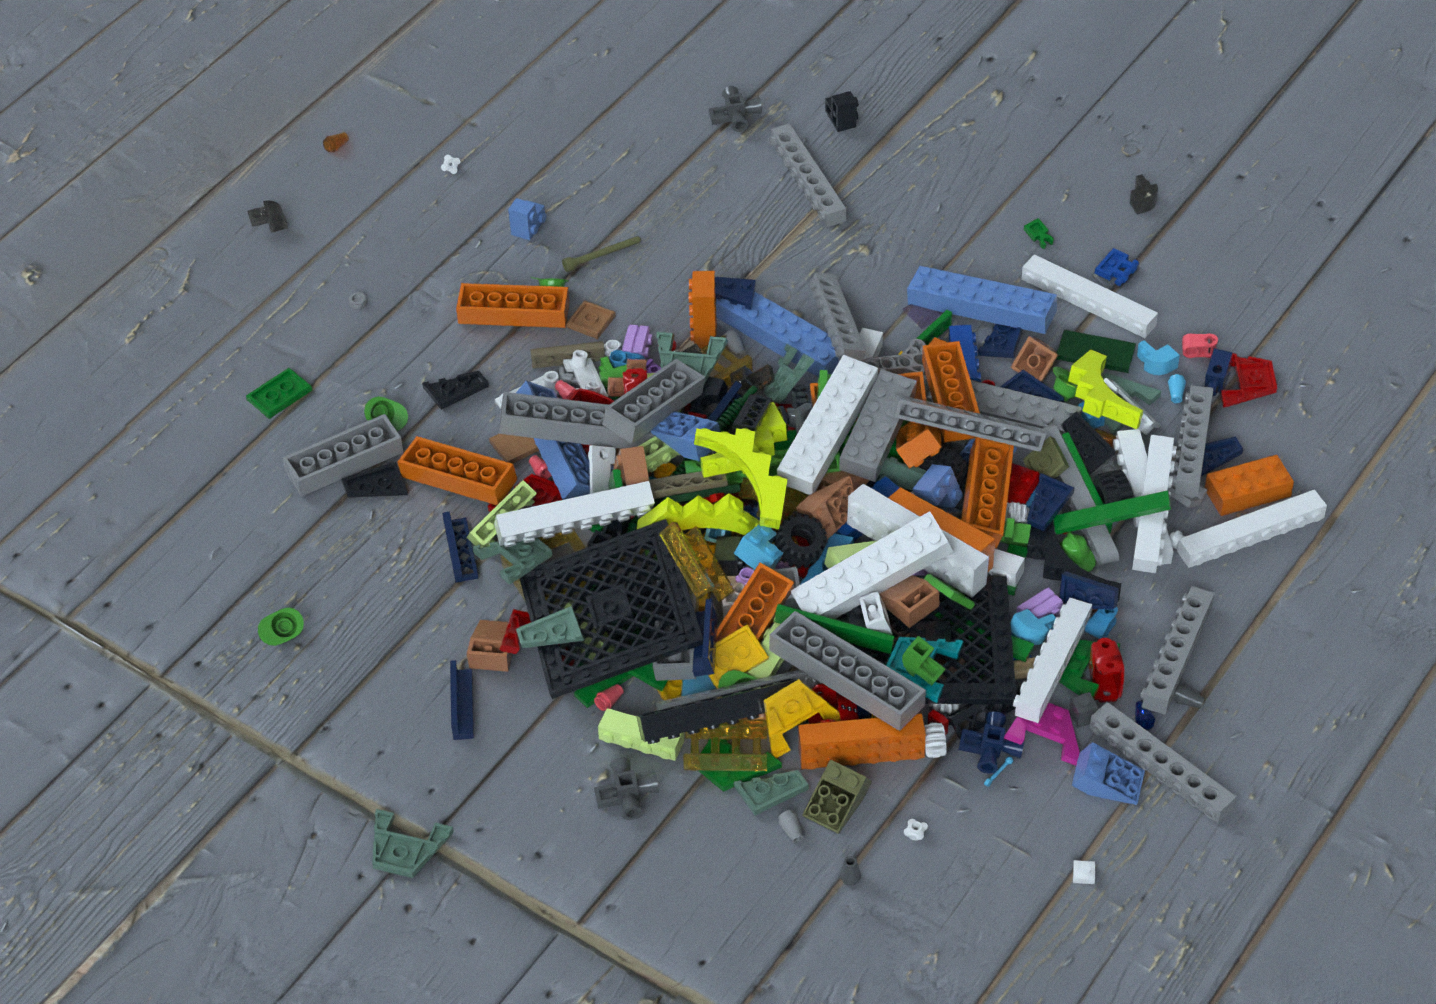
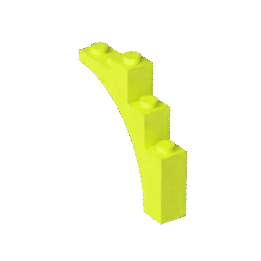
[1068,350,1144,429]
[700,402,787,478]
[694,428,788,529]
[637,493,760,535]

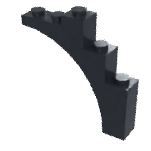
[1027,521,1122,602]

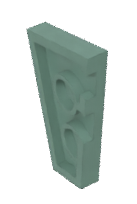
[516,606,584,648]
[734,770,809,816]

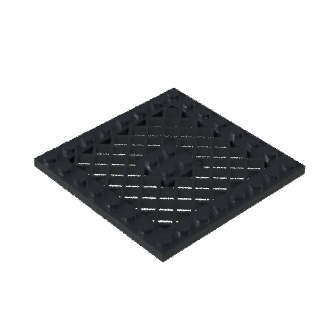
[519,519,703,699]
[849,575,1016,705]

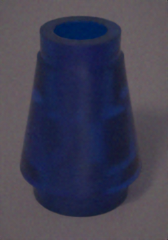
[1135,700,1155,730]

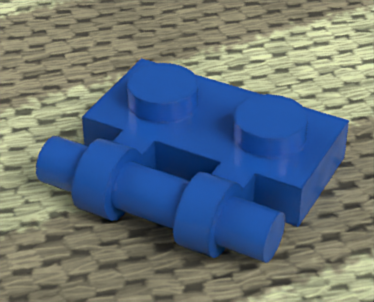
[1094,248,1139,286]

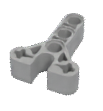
[863,339,930,392]

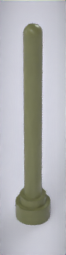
[562,236,641,272]

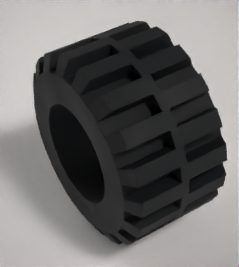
[918,446,968,489]
[1093,469,1133,504]
[774,514,827,568]

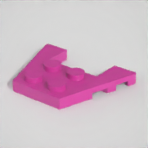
[1004,703,1080,766]

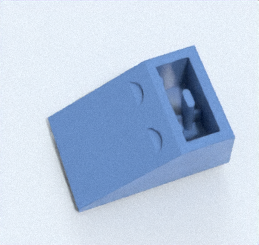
[651,411,720,461]
[1072,742,1145,805]

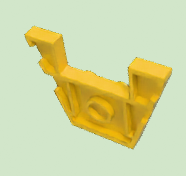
[763,679,840,758]

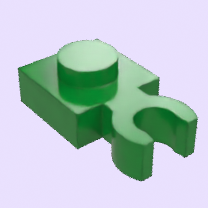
[1023,218,1054,249]

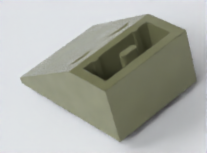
[802,760,872,834]

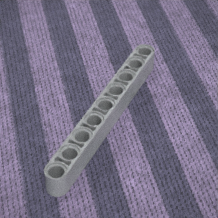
[1041,424,1119,566]

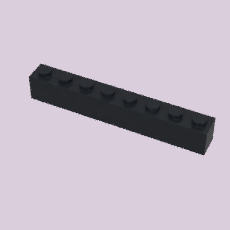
[636,677,798,744]

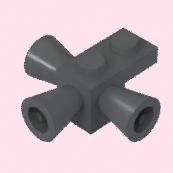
[709,86,762,132]
[594,757,659,820]

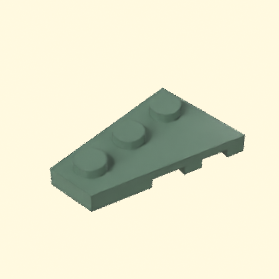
[876,457,926,490]

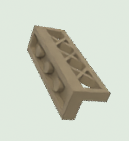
[530,341,605,368]
[649,471,728,499]

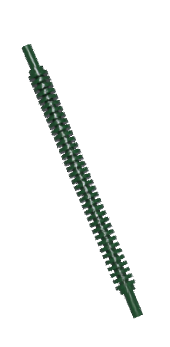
[625,385,758,534]

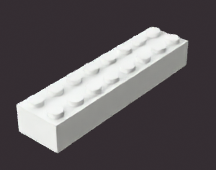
[777,355,878,495]
[494,481,655,547]
[847,484,989,598]
[791,511,953,619]

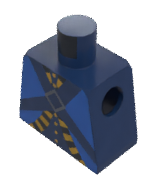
[1205,348,1232,396]

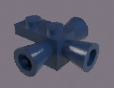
[958,711,1025,774]

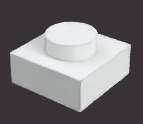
[1073,860,1095,884]

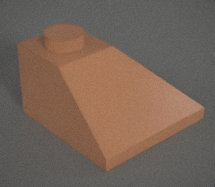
[1010,336,1058,382]

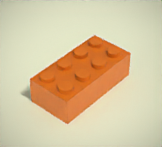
[688,271,717,349]
[896,421,941,469]
[1205,454,1294,516]

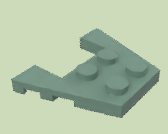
[656,332,728,384]
[763,344,814,404]
[1102,373,1161,435]
[473,538,552,584]
[372,809,454,878]

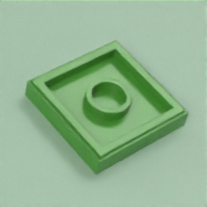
[924,574,975,609]

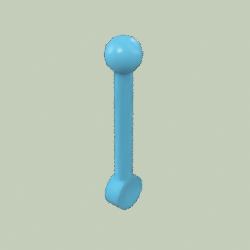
[984,756,1013,787]

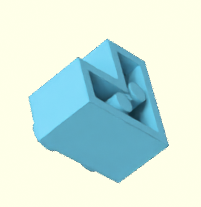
[734,524,783,570]

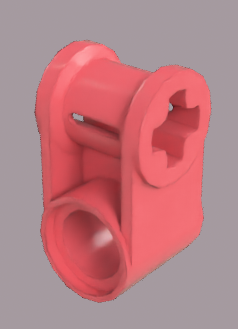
[1182,333,1218,358]

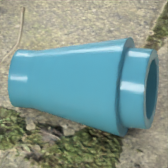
[1168,374,1186,403]

